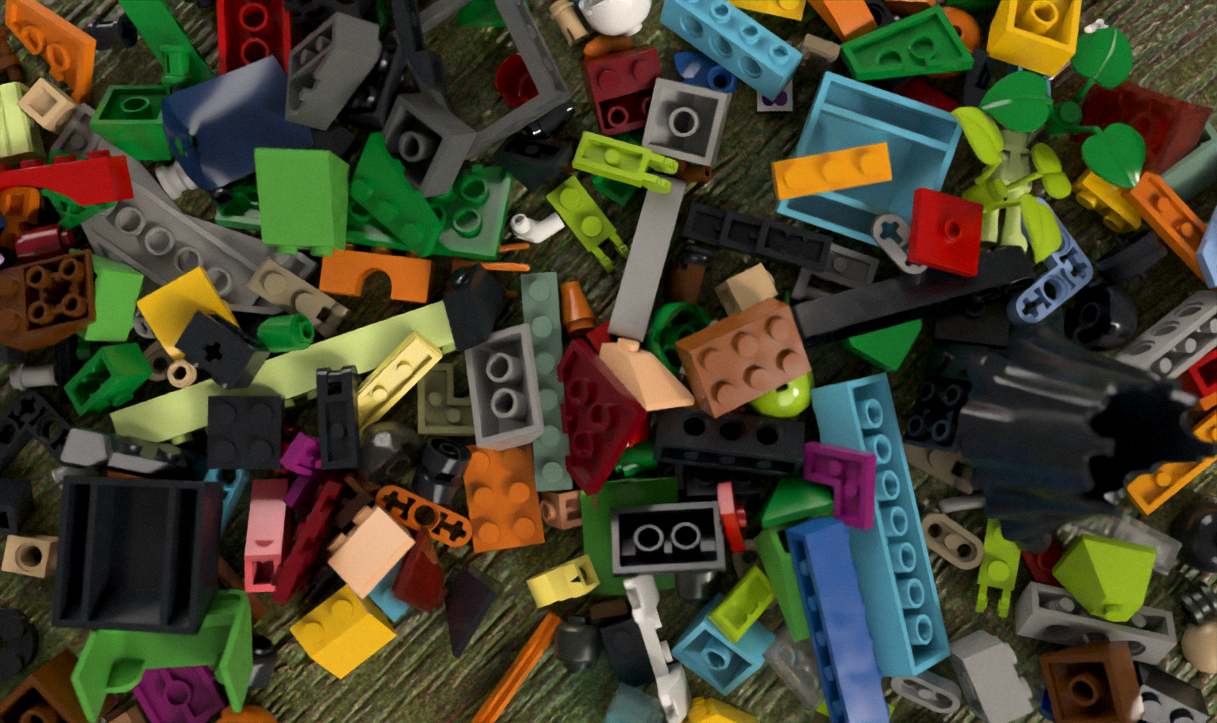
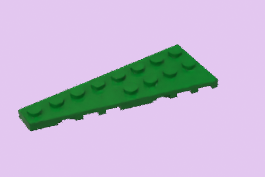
[215,164,514,262]

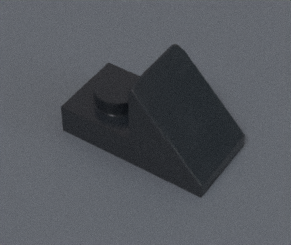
[493,132,574,192]

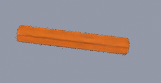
[471,611,564,723]

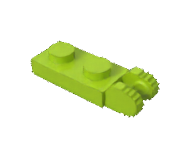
[572,131,679,194]
[546,175,630,273]
[975,518,1021,618]

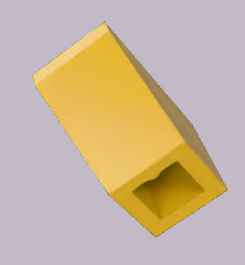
[1071,167,1142,234]

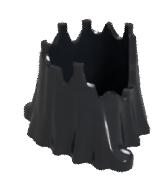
[958,323,1217,555]

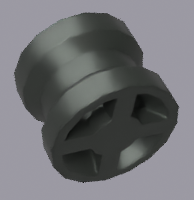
[1173,580,1217,626]

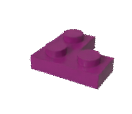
[280,431,343,514]
[804,441,876,530]

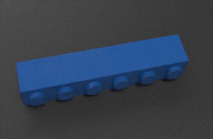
[785,515,890,723]

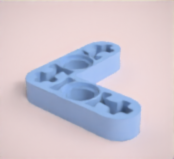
[1007,197,1093,327]

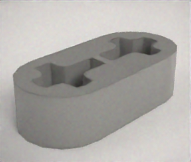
[870,213,928,274]

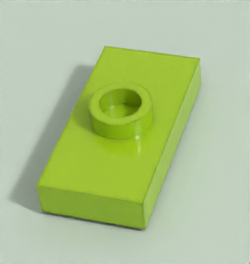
[707,565,776,643]

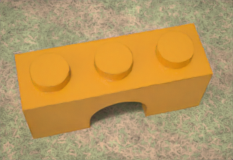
[770,142,892,200]

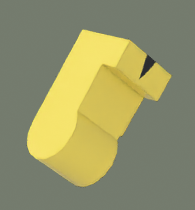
[527,554,600,608]

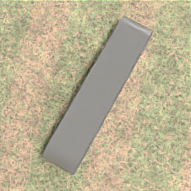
[607,172,687,343]

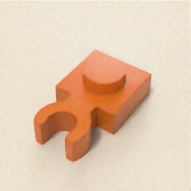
[0,187,41,250]

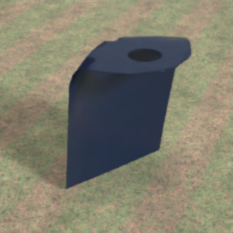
[161,55,314,191]

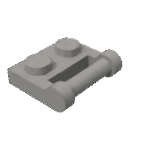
[790,243,880,301]

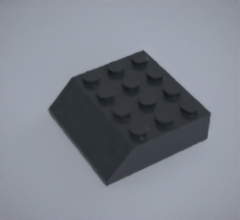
[51,475,224,635]

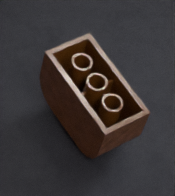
[0,648,120,723]

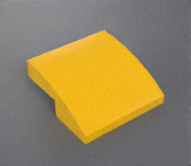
[136,266,242,361]

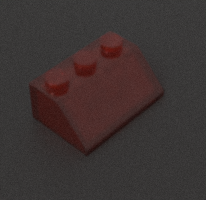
[1069,79,1213,176]

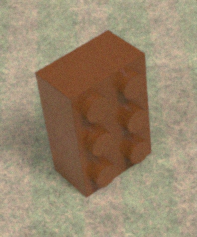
[674,297,812,418]

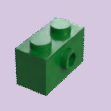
[63,343,154,417]

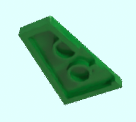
[349,132,444,258]

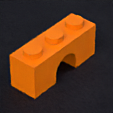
[319,244,436,305]

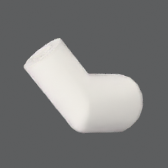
[510,212,565,243]

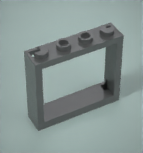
[392,0,572,160]

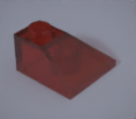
[387,526,447,614]

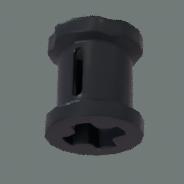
[87,15,138,51]

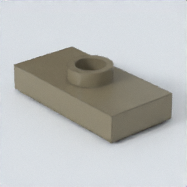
[796,33,841,80]

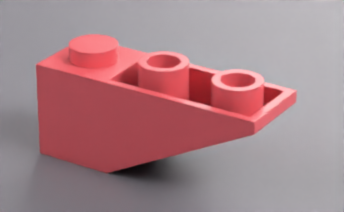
[244,478,292,592]

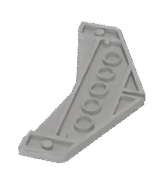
[49,103,320,316]

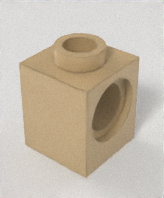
[17,77,80,136]
[714,263,778,317]
[1,531,58,578]

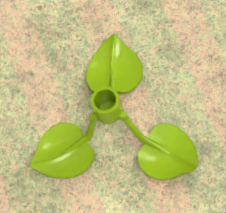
[950,107,1072,263]

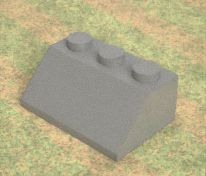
[465,323,545,451]

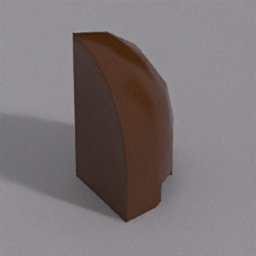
[663,262,706,305]

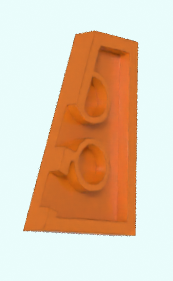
[5,0,96,105]

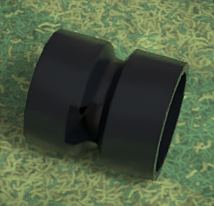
[411,436,472,504]

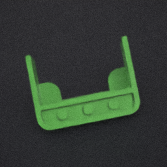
[71,589,253,722]

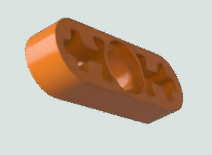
[375,484,473,547]

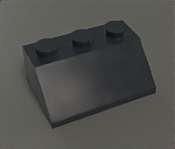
[611,501,726,577]

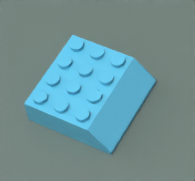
[774,71,963,256]

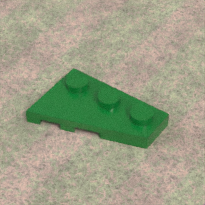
[839,4,975,81]

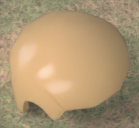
[1181,615,1217,673]

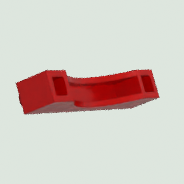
[0,149,134,206]

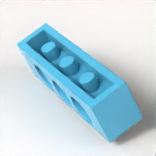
[659,0,803,102]

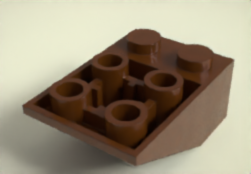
[0,249,97,351]

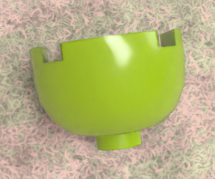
[747,369,815,421]

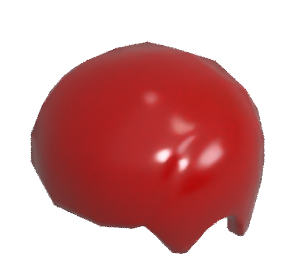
[495,52,539,109]

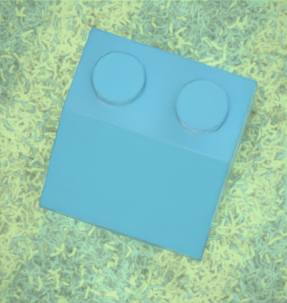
[670,592,777,696]

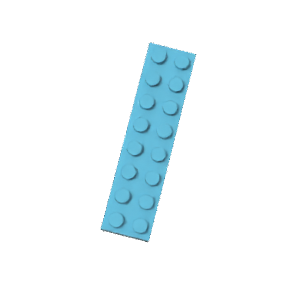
[810,372,951,677]

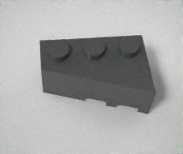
[285,12,382,131]

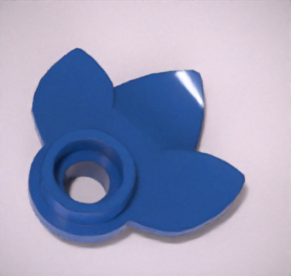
[674,52,738,95]

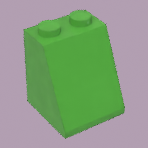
[254,148,350,257]

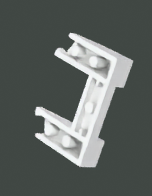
[623,575,692,723]

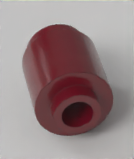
[14,223,76,265]

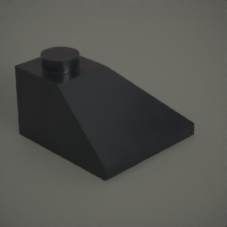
[444,562,503,659]

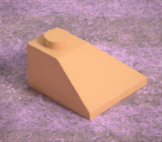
[599,338,695,411]

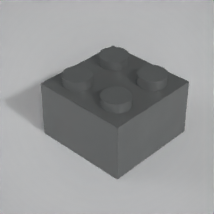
[381,93,477,198]

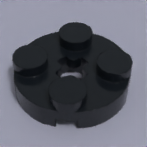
[0,606,39,680]

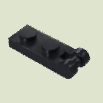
[316,365,362,470]

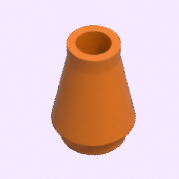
[559,281,596,336]

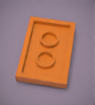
[463,443,546,553]

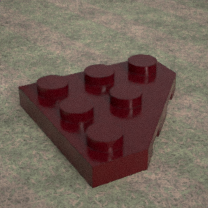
[557,339,648,496]
[270,473,347,605]

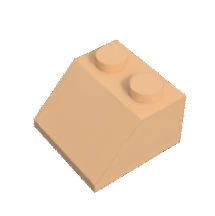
[326,502,415,599]

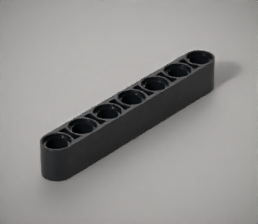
[790,246,1036,350]

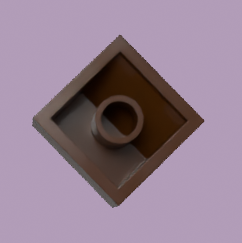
[1039,640,1146,723]

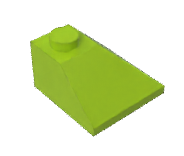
[1052,532,1156,622]

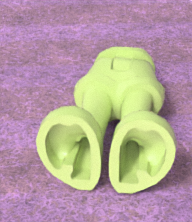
[980,130,1032,254]

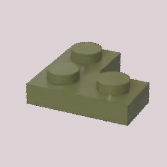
[417,363,475,436]

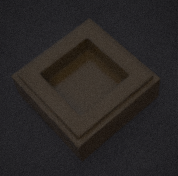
[590,595,628,620]

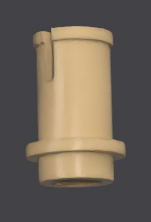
[549,0,589,46]
[167,359,204,388]

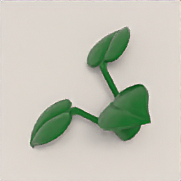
[979,27,1146,189]

